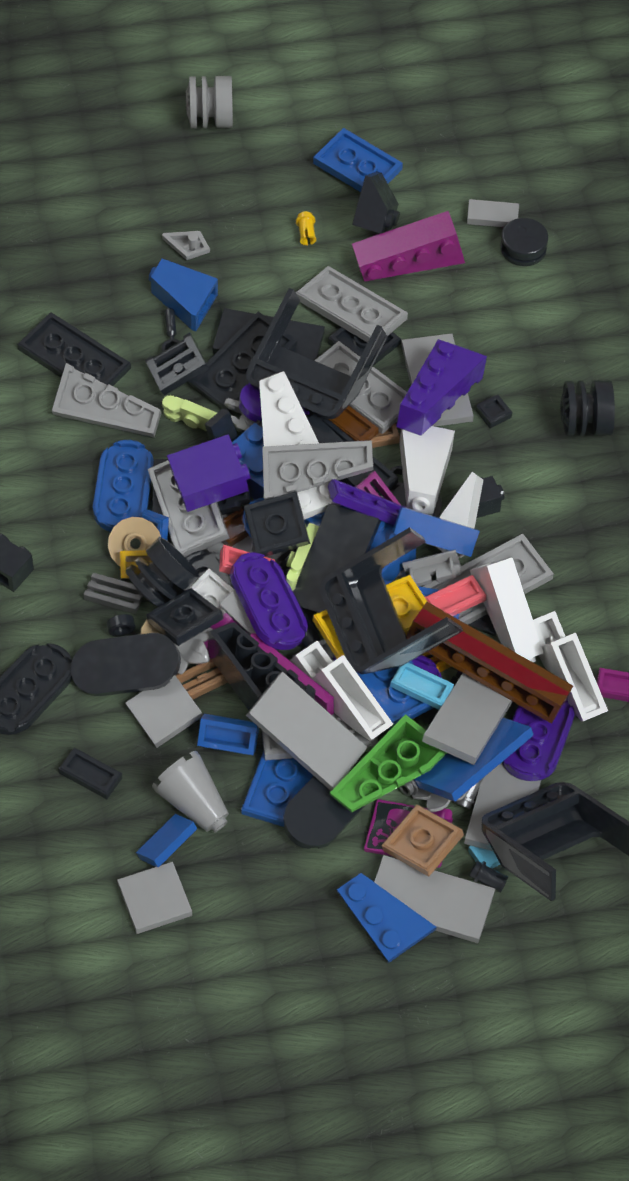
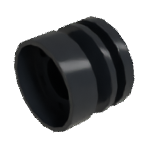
[560,380,615,436]
[125,537,200,607]

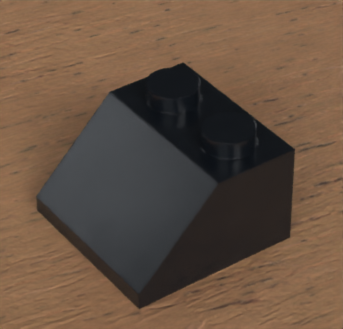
[352,171,400,234]

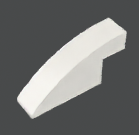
[533,611,608,722]
[290,641,393,741]

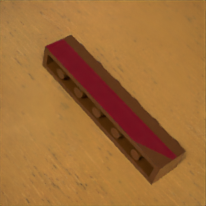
[406,602,573,724]

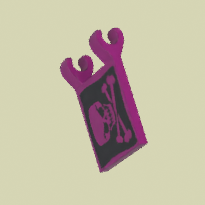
[364,799,453,868]

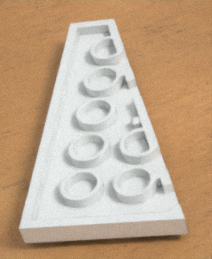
[259,371,340,520]

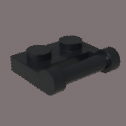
[145,333,209,396]

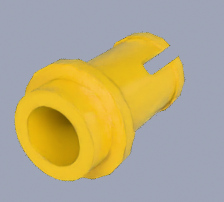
[296,211,316,245]

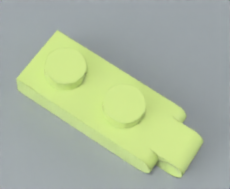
[286,523,319,591]

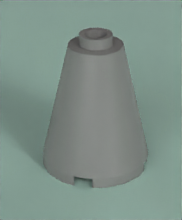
[152,751,229,833]

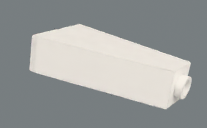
[399,426,455,515]
[470,558,543,662]

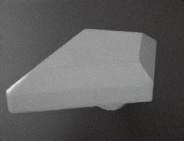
[162,231,210,260]

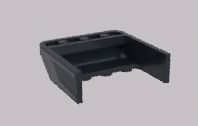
[246,288,388,419]
[320,527,463,674]
[481,782,629,901]

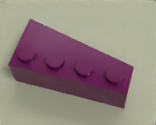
[352,211,465,282]

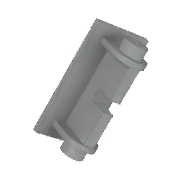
[402,550,462,586]

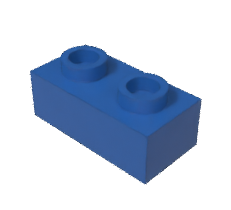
[197,714,259,755]

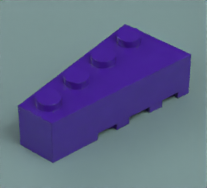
[397,339,487,436]

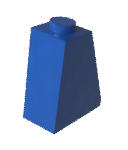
[149,259,218,331]

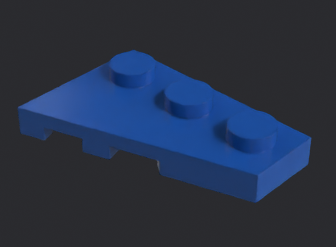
[337,873,437,963]

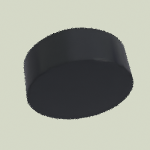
[107,614,136,637]

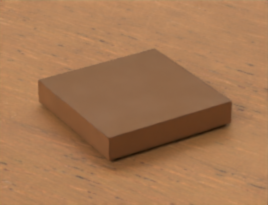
[382,804,464,877]

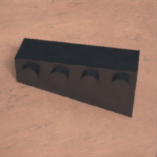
[207,622,316,711]

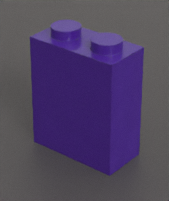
[167,435,251,512]

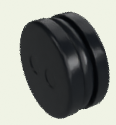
[500,218,548,266]

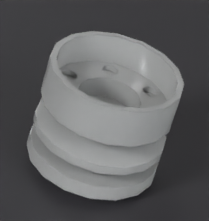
[186,76,233,128]

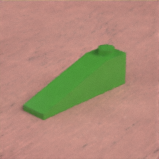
[330,714,447,812]

